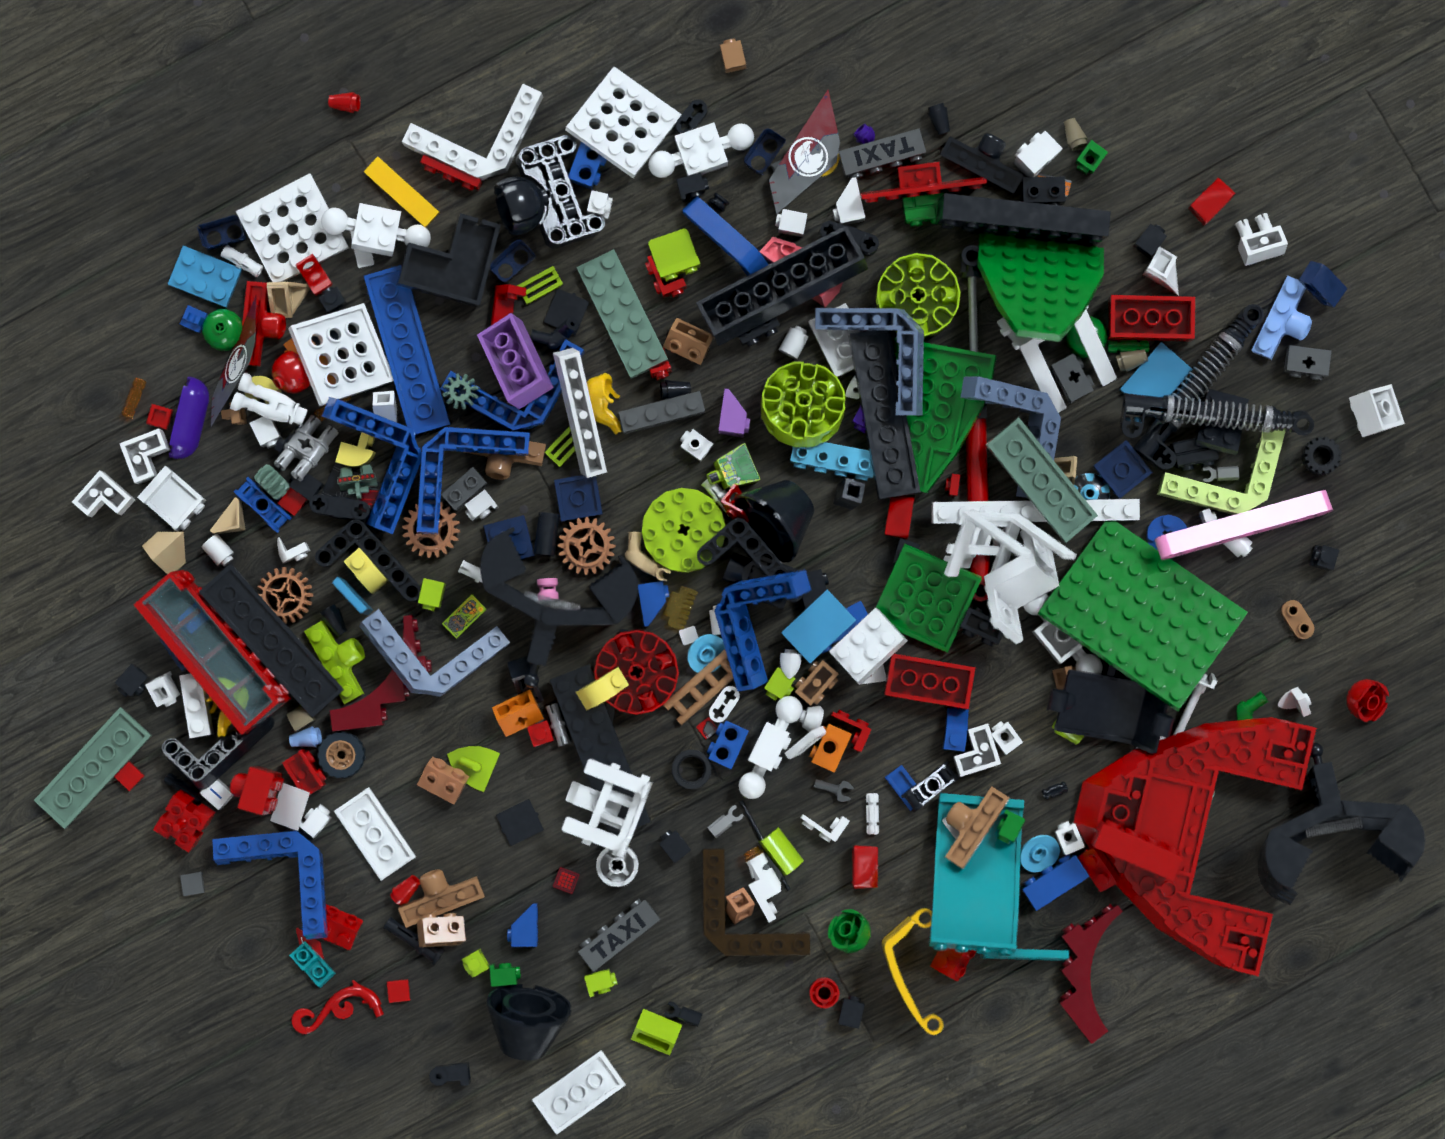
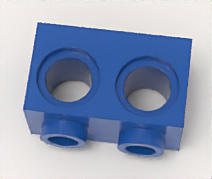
[568,142,607,190]
[707,721,749,769]

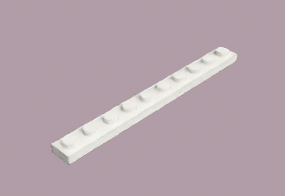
[932,499,1140,524]

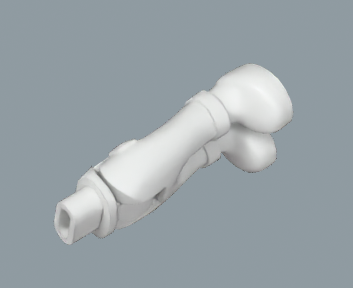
[230,373,308,425]

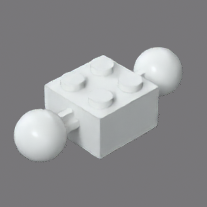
[648,123,754,178]
[321,203,431,257]
[1023,593,1103,674]
[739,696,803,799]

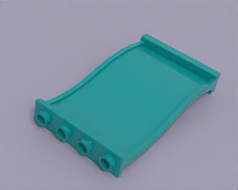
[929,793,1024,956]

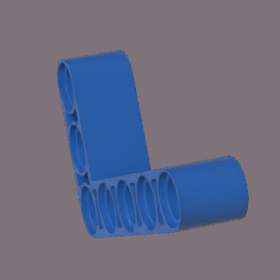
[682,196,769,276]

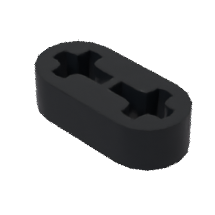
[676,100,707,134]

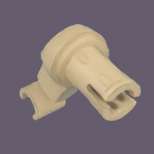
[625,532,671,581]

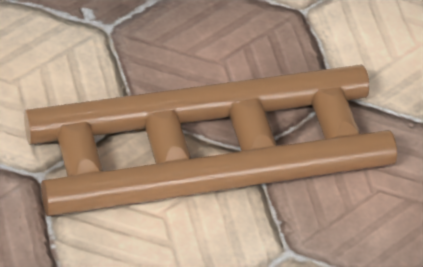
[663,649,734,725]

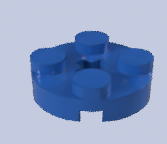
[1146,515,1187,550]

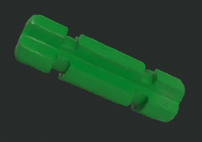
[1108,340,1149,353]

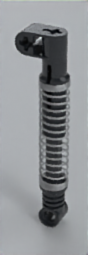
[1133,304,1264,470]
[1120,393,1314,438]

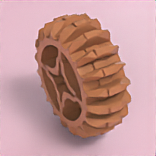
[257,567,314,624]

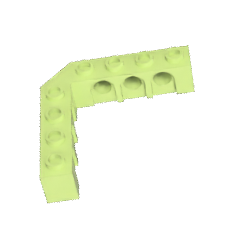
[1157,427,1285,515]

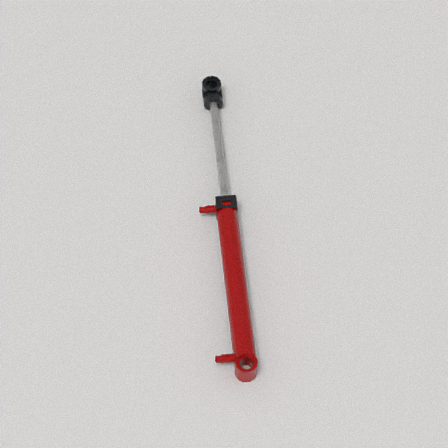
[960,245,990,602]

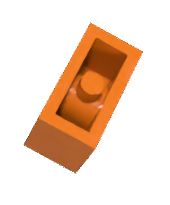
[809,724,852,773]

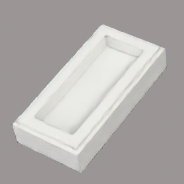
[784,726,826,759]

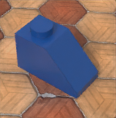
[638,581,670,627]
[942,707,969,752]
[507,903,538,947]

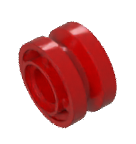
[809,977,839,1008]

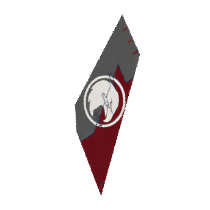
[769,90,840,214]
[211,296,256,427]

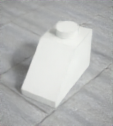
[833,177,865,225]

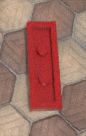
[420,155,482,191]

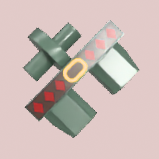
[337,464,378,500]

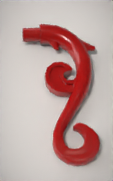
[292,980,384,1034]

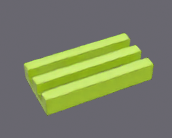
[517,266,564,305]
[545,426,575,467]

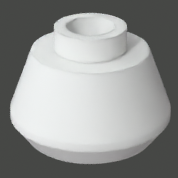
[799,706,824,732]

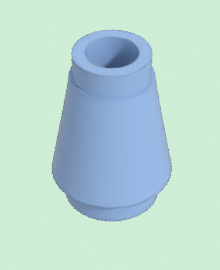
[289,726,322,747]

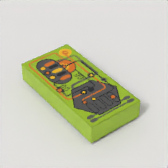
[442,595,487,639]

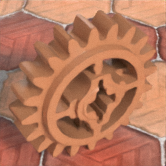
[402,502,461,558]
[558,517,616,575]

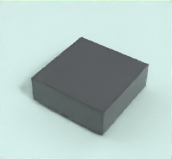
[180,872,205,896]

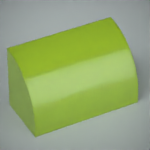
[759,827,804,876]
[631,1009,682,1055]

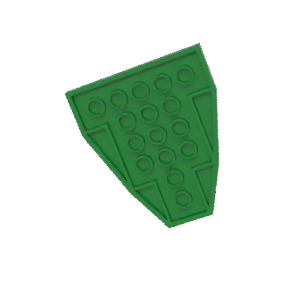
[977,233,1104,341]
[892,337,997,493]

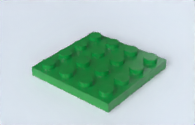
[875,543,982,653]

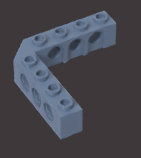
[815,308,924,415]
[960,376,1061,499]
[359,609,510,697]

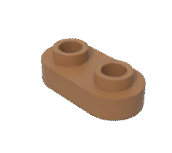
[1281,600,1314,639]

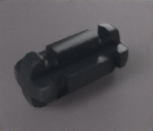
[1042,781,1068,800]

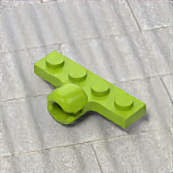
[304,621,365,705]

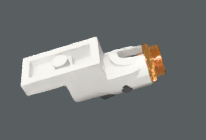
[744,846,782,922]

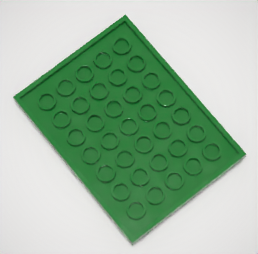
[1038,520,1248,711]

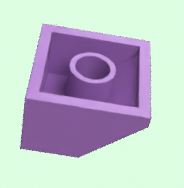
[719,389,750,438]

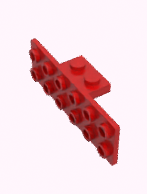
[860,162,987,203]

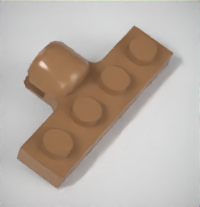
[465,441,546,480]
[945,786,1010,869]
[398,869,485,928]

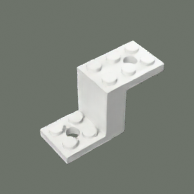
[984,518,1059,644]

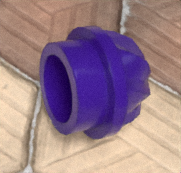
[853,123,875,144]

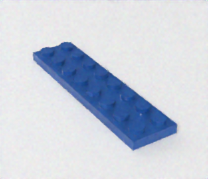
[364,265,451,435]

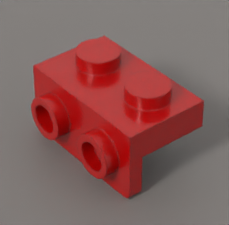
[282,749,327,796]
[1077,847,1122,892]
[322,904,363,950]
[930,948,976,981]

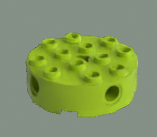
[876,253,961,338]
[761,362,845,447]
[642,488,725,573]

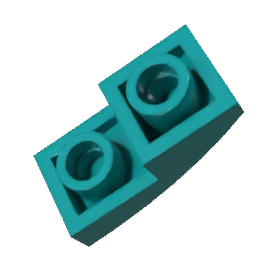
[289,941,336,988]

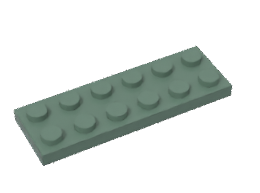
[576,249,669,379]
[985,418,1098,543]
[34,707,152,829]

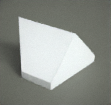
[1143,247,1179,296]

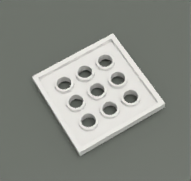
[565,67,682,178]
[236,173,349,282]
[288,303,394,406]

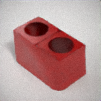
[1188,178,1236,226]
[885,496,914,540]
[852,845,878,889]

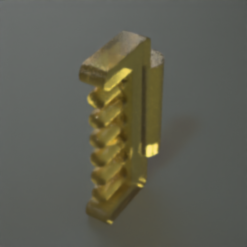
[663,586,698,630]

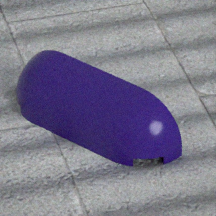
[169,376,209,459]

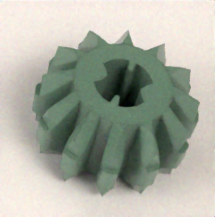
[443,374,479,410]
[254,464,290,500]

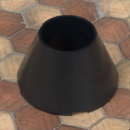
[733,480,814,563]
[487,984,571,1061]

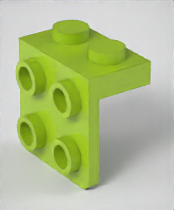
[649,229,701,282]

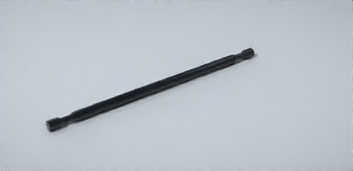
[739,800,791,891]

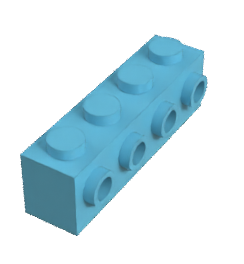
[790,442,873,481]

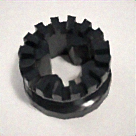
[709,193,730,212]

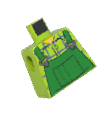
[706,443,761,490]

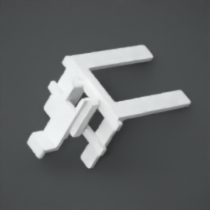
[997,306,1117,413]
[944,509,1076,577]
[562,759,653,858]

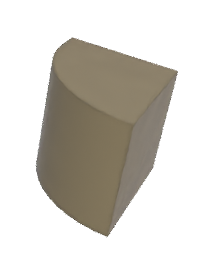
[287,705,316,732]

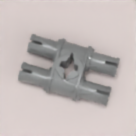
[274,415,339,481]

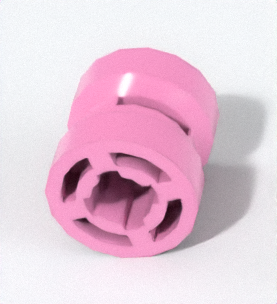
[537,578,559,600]

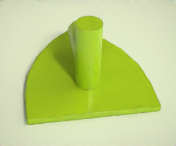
[447,746,500,792]

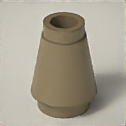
[1064,118,1088,151]
[1116,349,1148,372]

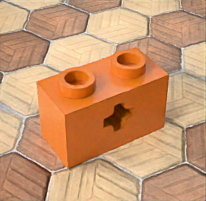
[492,690,544,737]

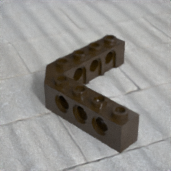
[703,848,810,956]

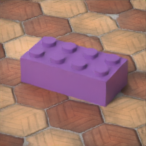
[477,313,554,409]

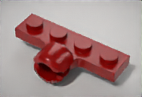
[242,281,286,367]

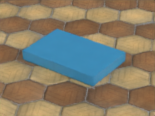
[1120,342,1193,397]
[332,577,373,615]
[781,589,856,663]

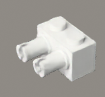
[1235,213,1288,266]

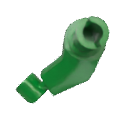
[1236,691,1268,720]

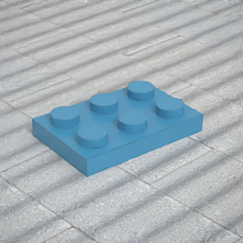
[168,246,242,308]

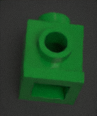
[1075,140,1108,175]
[997,809,1026,844]
[489,963,521,987]

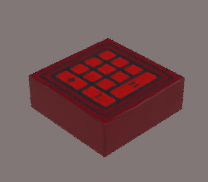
[553,867,580,894]

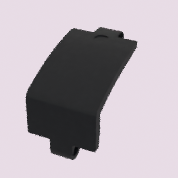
[1046,669,1174,754]

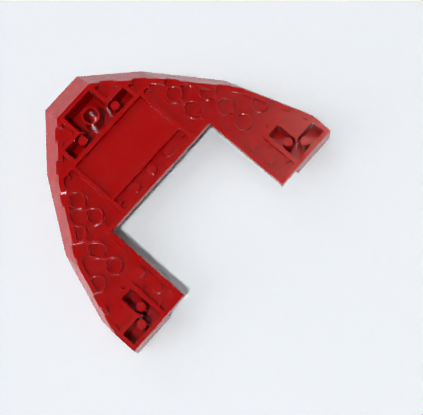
[1073,717,1316,976]

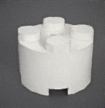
[596,847,639,887]

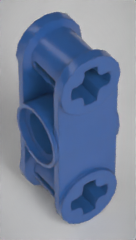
[233,477,292,533]

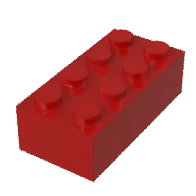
[1108,295,1195,342]
[884,654,975,709]
[1091,819,1183,881]

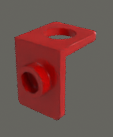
[296,254,332,295]
[720,484,749,523]

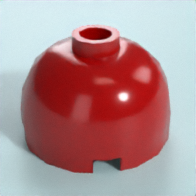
[272,351,310,394]
[1347,679,1389,722]

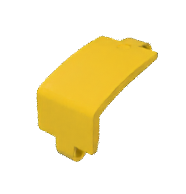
[882,908,943,1035]

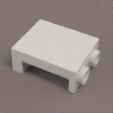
[137,466,206,532]

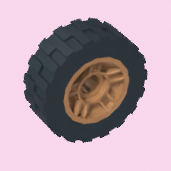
[318,732,366,778]

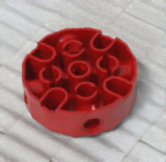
[594,629,679,715]

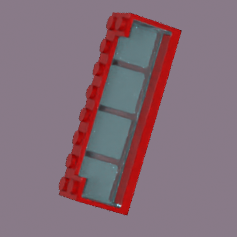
[134,570,291,735]

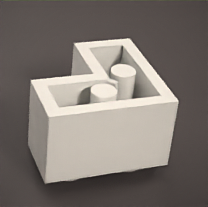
[1014,131,1063,177]
[120,429,170,485]
[72,470,135,517]
[953,724,1001,777]

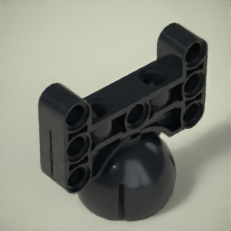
[494,135,605,249]

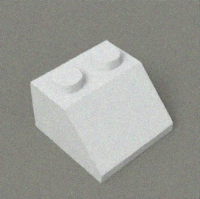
[1349,384,1405,437]

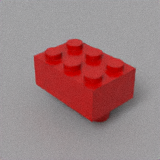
[230,766,284,815]

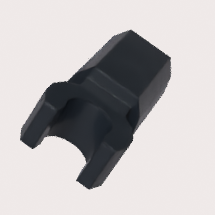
[664,1001,703,1027]

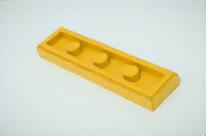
[364,156,440,228]

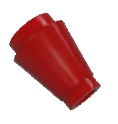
[328,92,361,113]
[390,875,420,906]

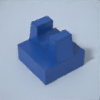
[180,305,208,333]

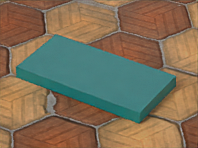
[980,949,1069,961]

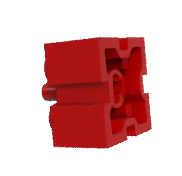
[153,790,216,853]

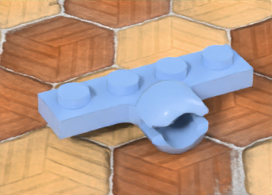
[1251,275,1312,360]

